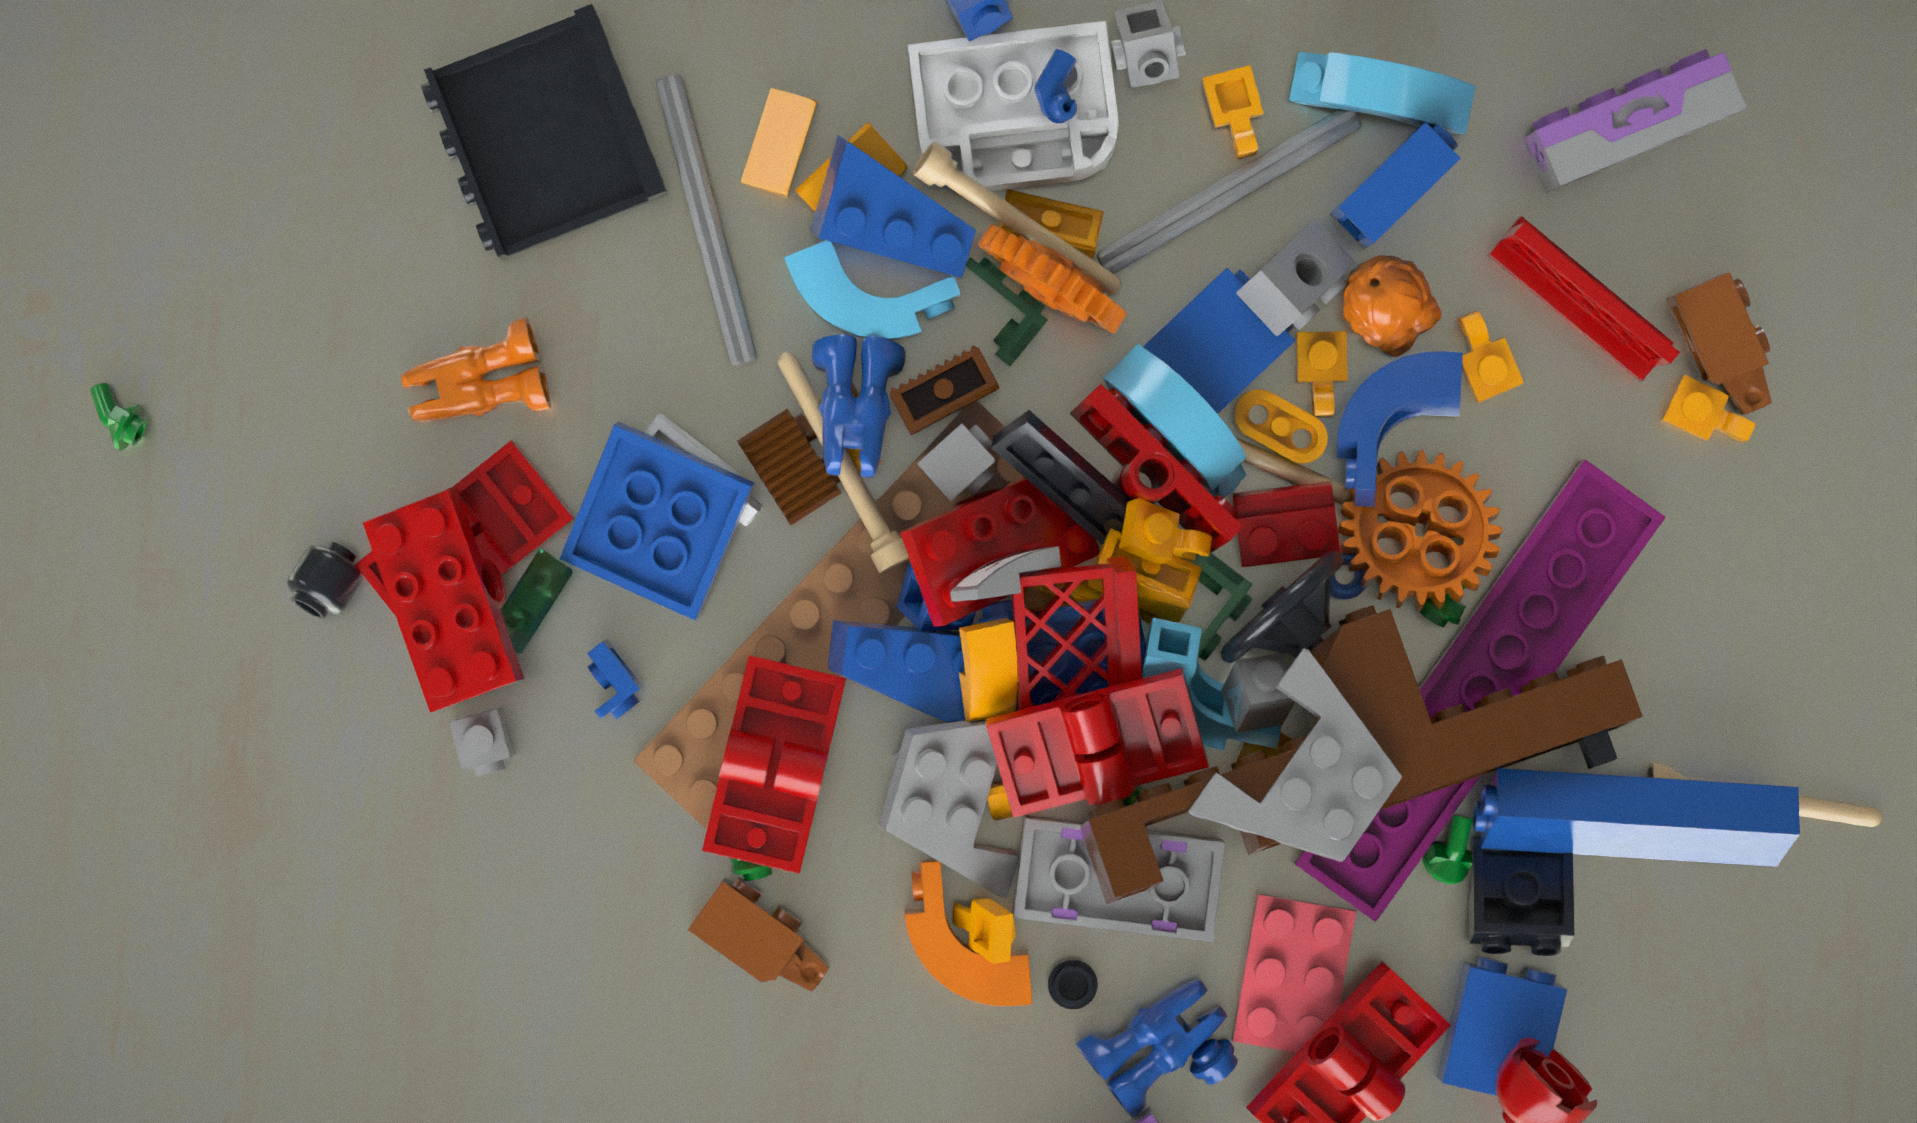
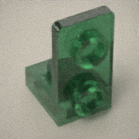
[965,257,1048,368]
[499,549,573,655]
[1191,552,1253,661]

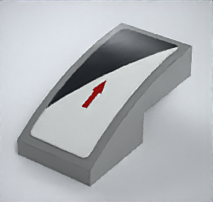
[950,546,1061,602]

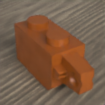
[1666,272,1772,415]
[688,877,829,992]

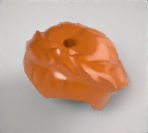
[1343,255,1441,357]

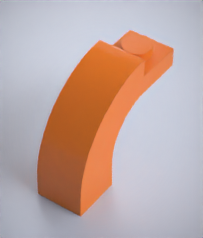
[905,858,1033,1006]

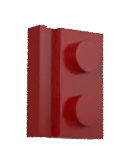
[1233,481,1341,567]

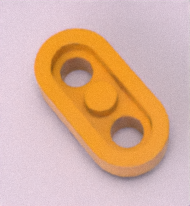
[1233,389,1328,464]

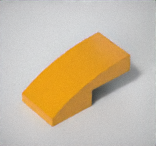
[959,618,1018,723]

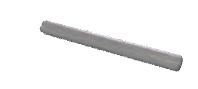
[656,74,756,365]
[1097,109,1361,274]

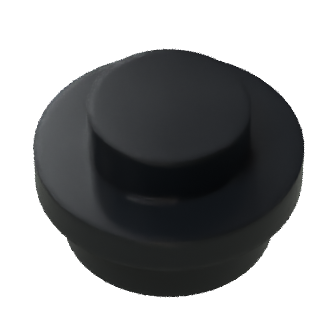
[1048,959,1098,1010]

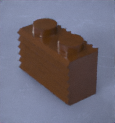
[890,345,1000,435]
[737,409,842,525]

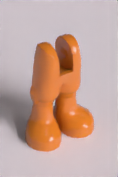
[400,317,551,421]

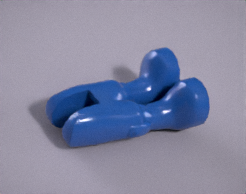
[811,334,906,478]
[1076,979,1227,1118]

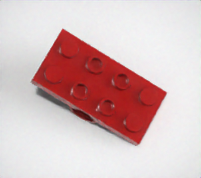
[1070,383,1243,553]
[355,440,575,615]
[900,477,1100,627]
[363,488,525,713]
[702,655,846,874]
[986,668,1209,817]
[1246,961,1451,1123]

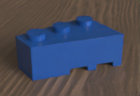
[810,135,976,278]
[828,620,984,723]

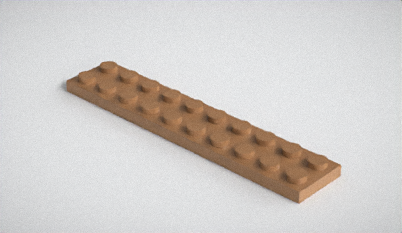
[633,401,1024,829]

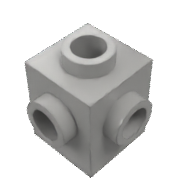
[1110,1,1185,88]

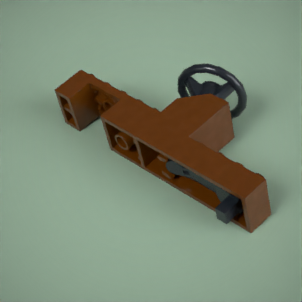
[1080,550,1643,904]

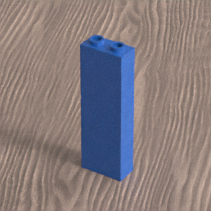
[1472,768,1800,867]

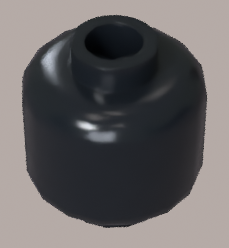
[287,542,362,619]

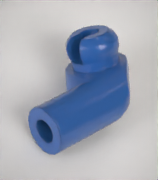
[1034,49,1077,123]

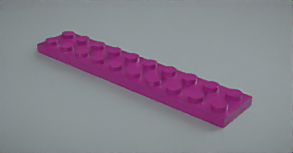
[1293,459,1666,922]

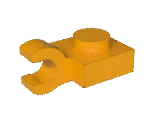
[1201,65,1264,159]
[1457,311,1524,403]
[1295,331,1348,418]
[1661,374,1756,443]
[1119,498,1212,565]
[952,898,1016,964]

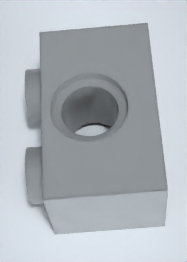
[1236,219,1355,336]

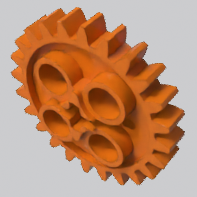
[978,224,1127,334]
[1338,450,1502,611]

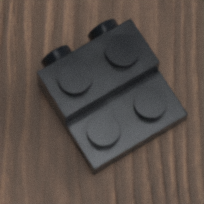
[1469,837,1575,956]

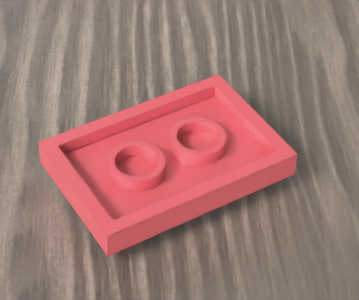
[1231,893,1356,1052]

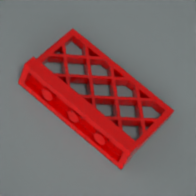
[1488,216,1680,382]
[1011,556,1142,710]

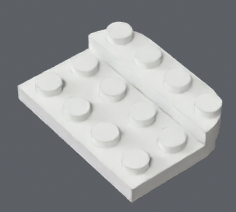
[908,21,1119,191]

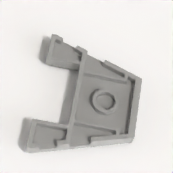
[1188,648,1402,862]
[879,720,1019,898]

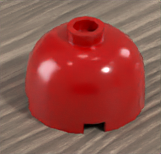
[1495,1038,1598,1123]

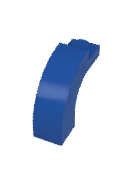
[1337,351,1463,507]

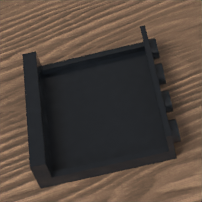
[421,4,669,260]

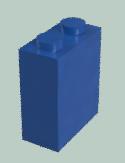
[1330,122,1461,249]
[1143,268,1296,414]
[1437,956,1567,1096]

